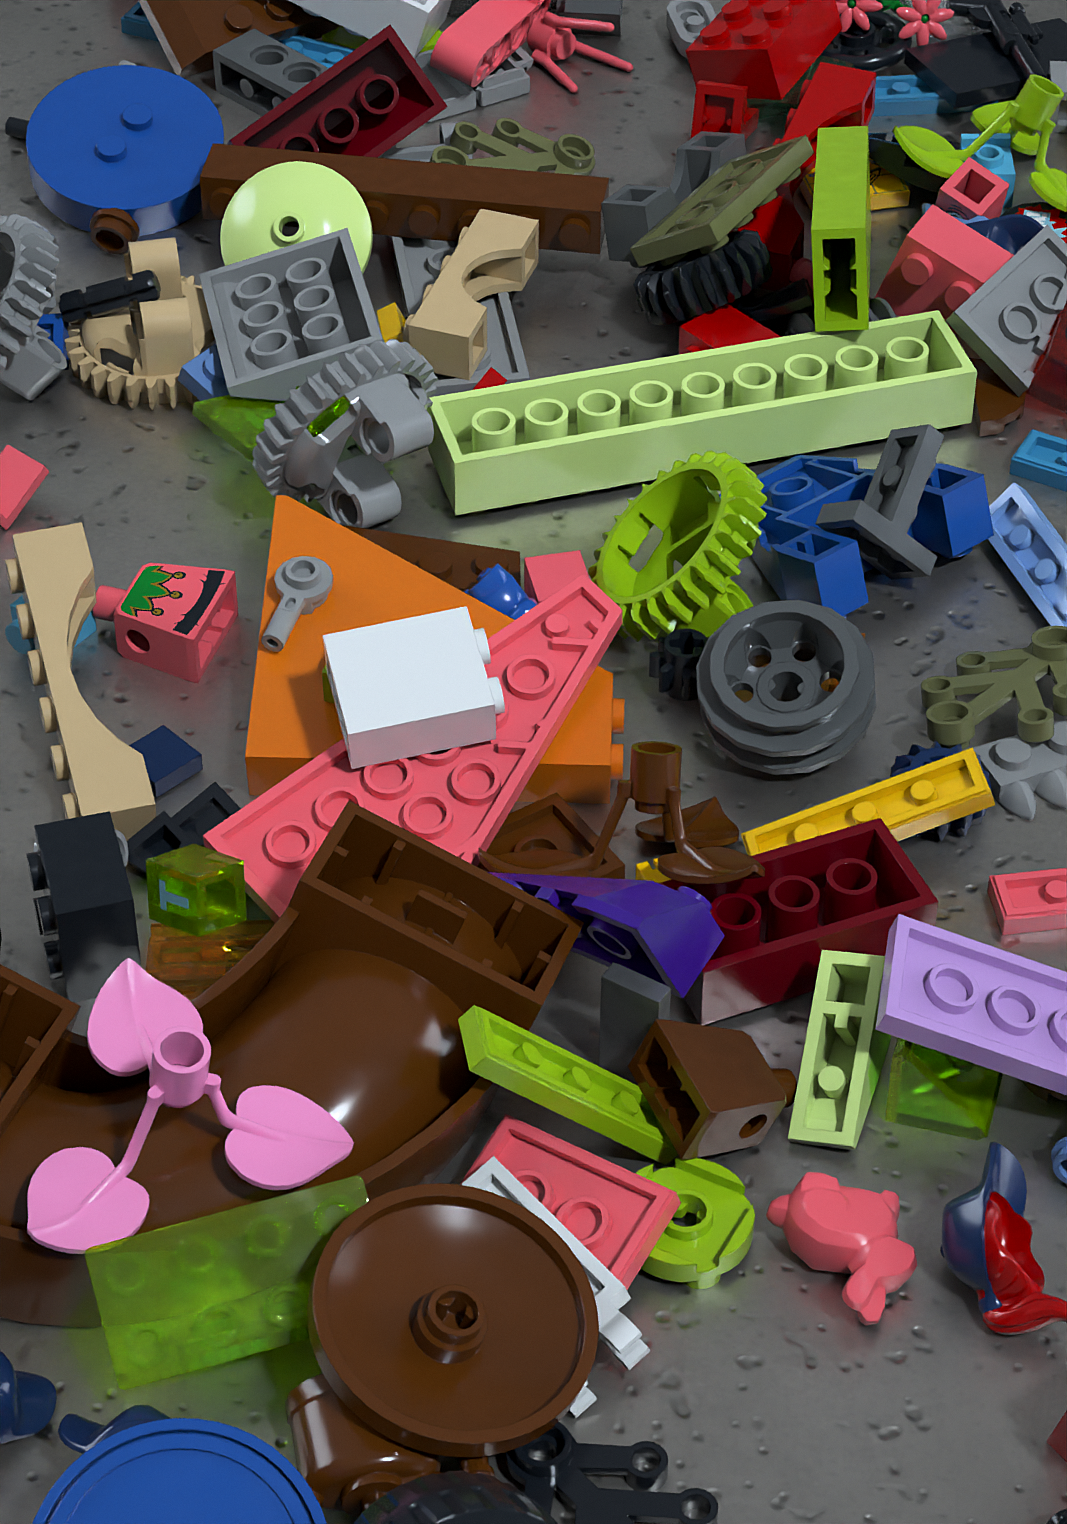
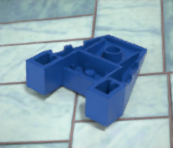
[719,455,994,619]

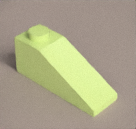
[788,950,891,1150]

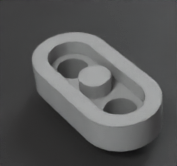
[666,0,717,58]

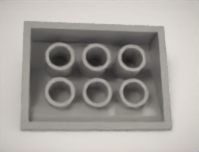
[199,228,384,407]

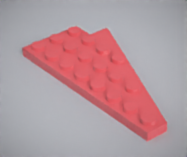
[203,573,623,923]

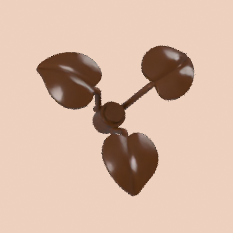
[478,741,765,884]

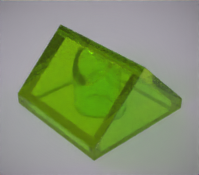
[885,1038,1003,1141]

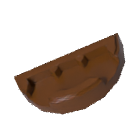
[969,358,1026,437]

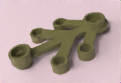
[429,118,595,176]
[921,626,1067,750]

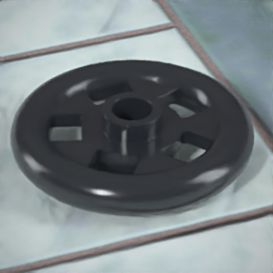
[814,11,912,72]

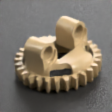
[65,237,215,411]

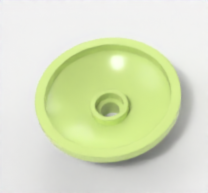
[220,161,373,274]

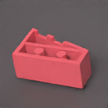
[874,204,1014,334]

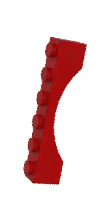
[729,62,876,291]

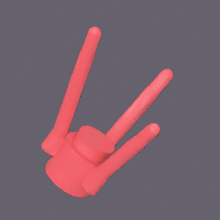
[527,12,633,93]

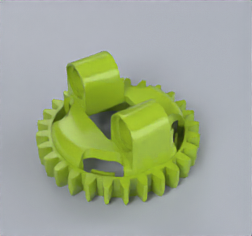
[588,451,767,642]

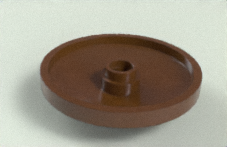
[307,1183,599,1458]

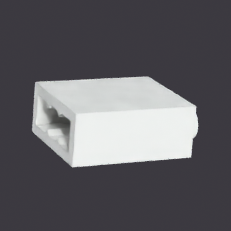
[323,606,505,769]

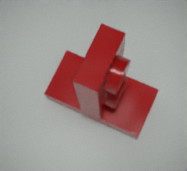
[691,80,759,141]

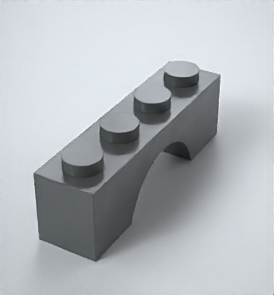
[601,131,747,268]

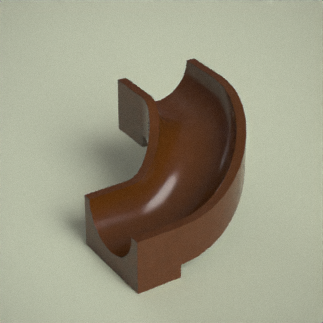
[0,801,584,1328]

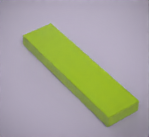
[458,1005,678,1165]

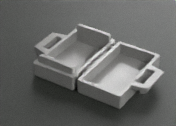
[415,46,534,123]

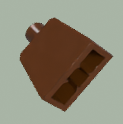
[627,1019,797,1160]

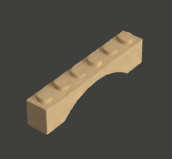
[5,522,156,841]

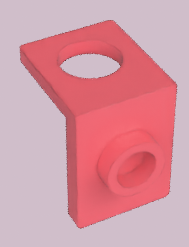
[0,445,49,530]

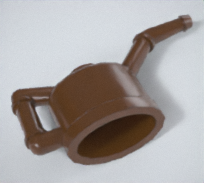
[285,1373,495,1518]

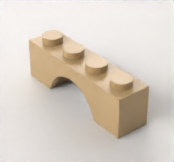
[403,209,539,381]

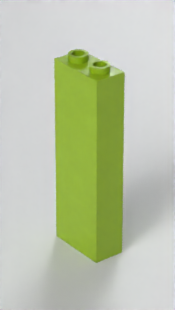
[811,126,871,332]

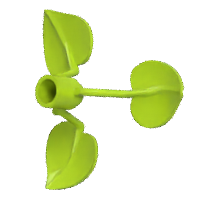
[892,74,1067,212]

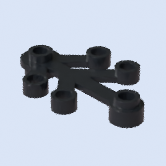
[506,1422,718,1524]

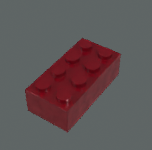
[659,818,938,1025]

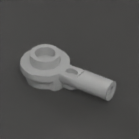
[261,556,334,652]

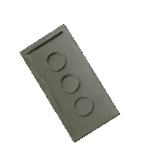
[630,135,815,267]

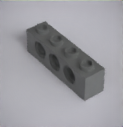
[213,29,329,116]

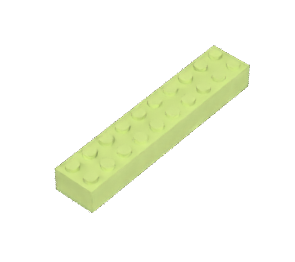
[427,310,977,515]

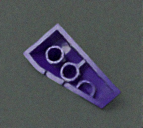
[488,872,725,999]

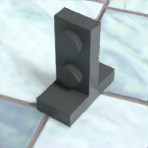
[815,424,944,580]

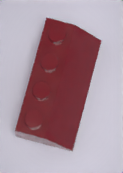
[227,24,448,158]

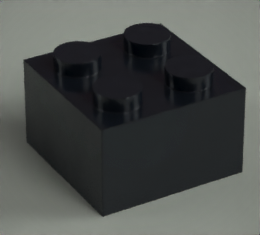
[26,811,142,1002]

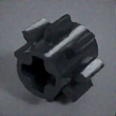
[649,628,709,701]

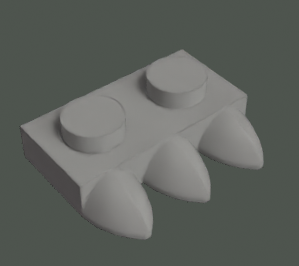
[973,719,1067,820]

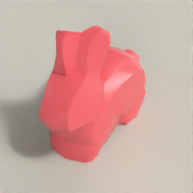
[766,1172,917,1326]

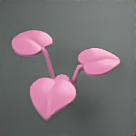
[27,958,354,1254]

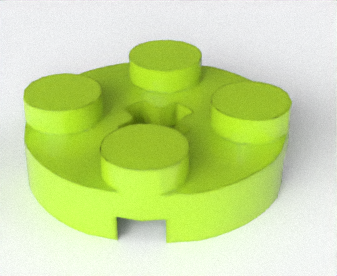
[636,1158,755,1289]

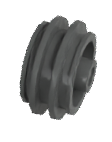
[696,599,876,775]

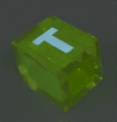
[146,843,247,937]

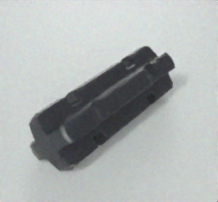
[58,270,161,324]

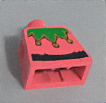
[93,562,239,683]

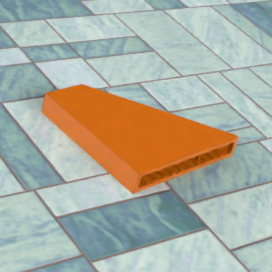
[245,495,625,804]

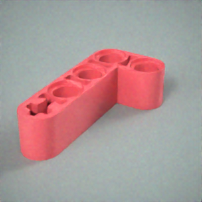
[430,0,551,88]

